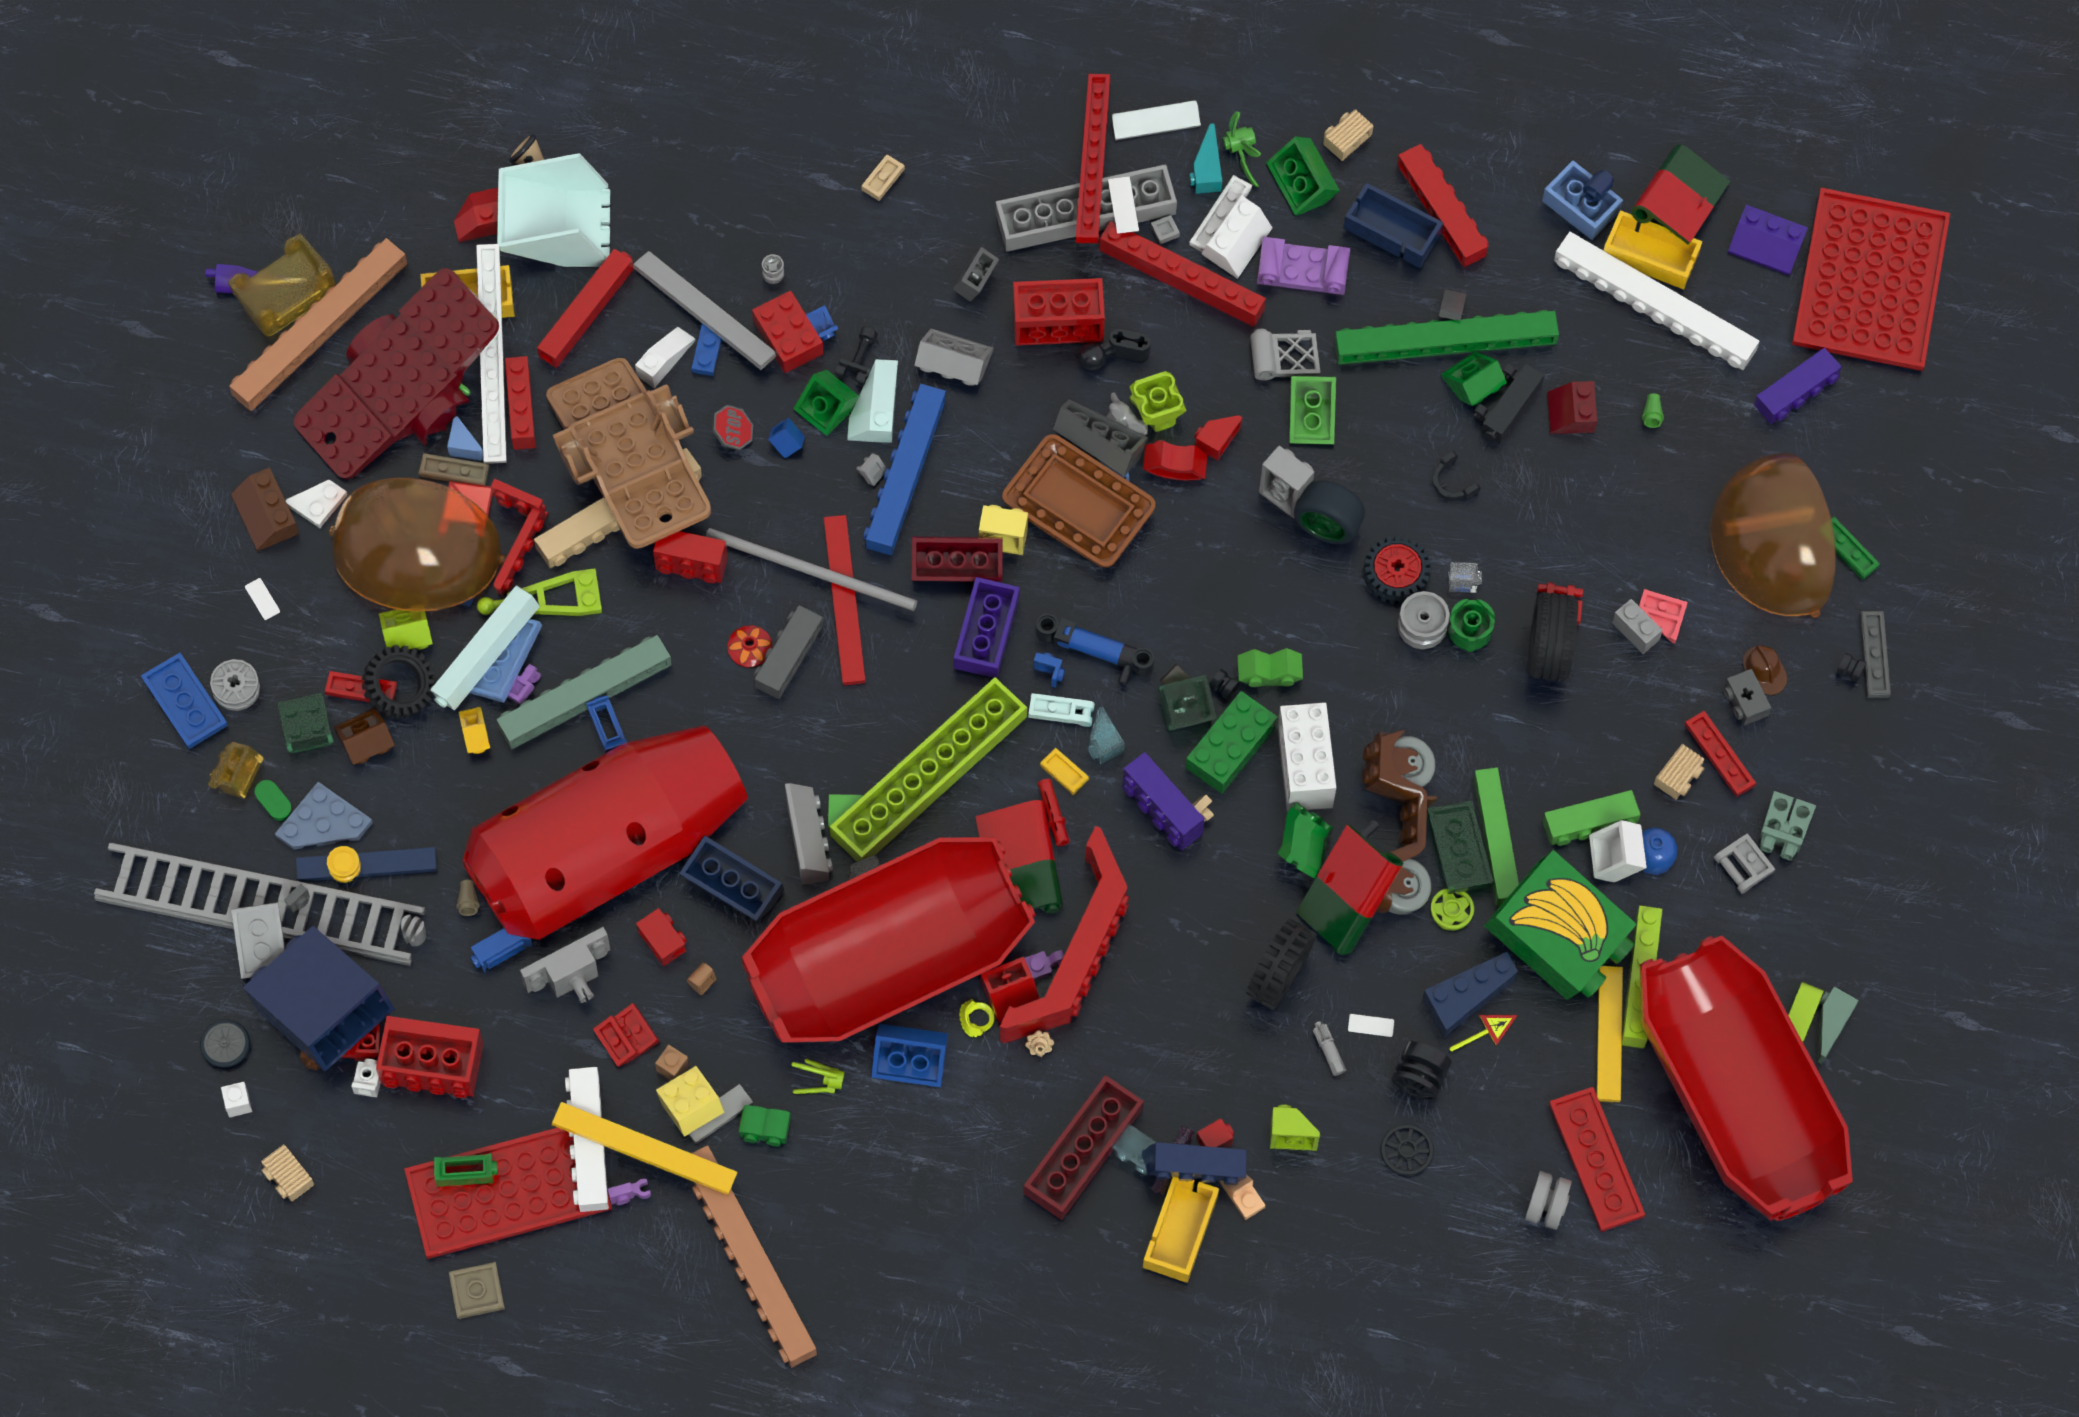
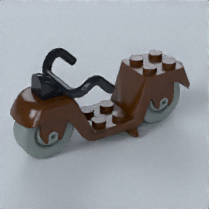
[1360,730,1437,915]

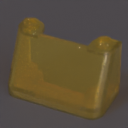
[228,233,336,336]

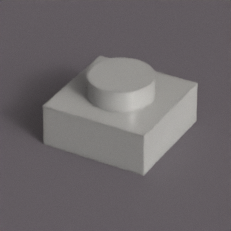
[1151,215,1180,245]

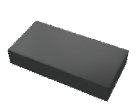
[1439,289,1467,321]

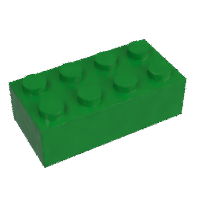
[1185,691,1278,794]

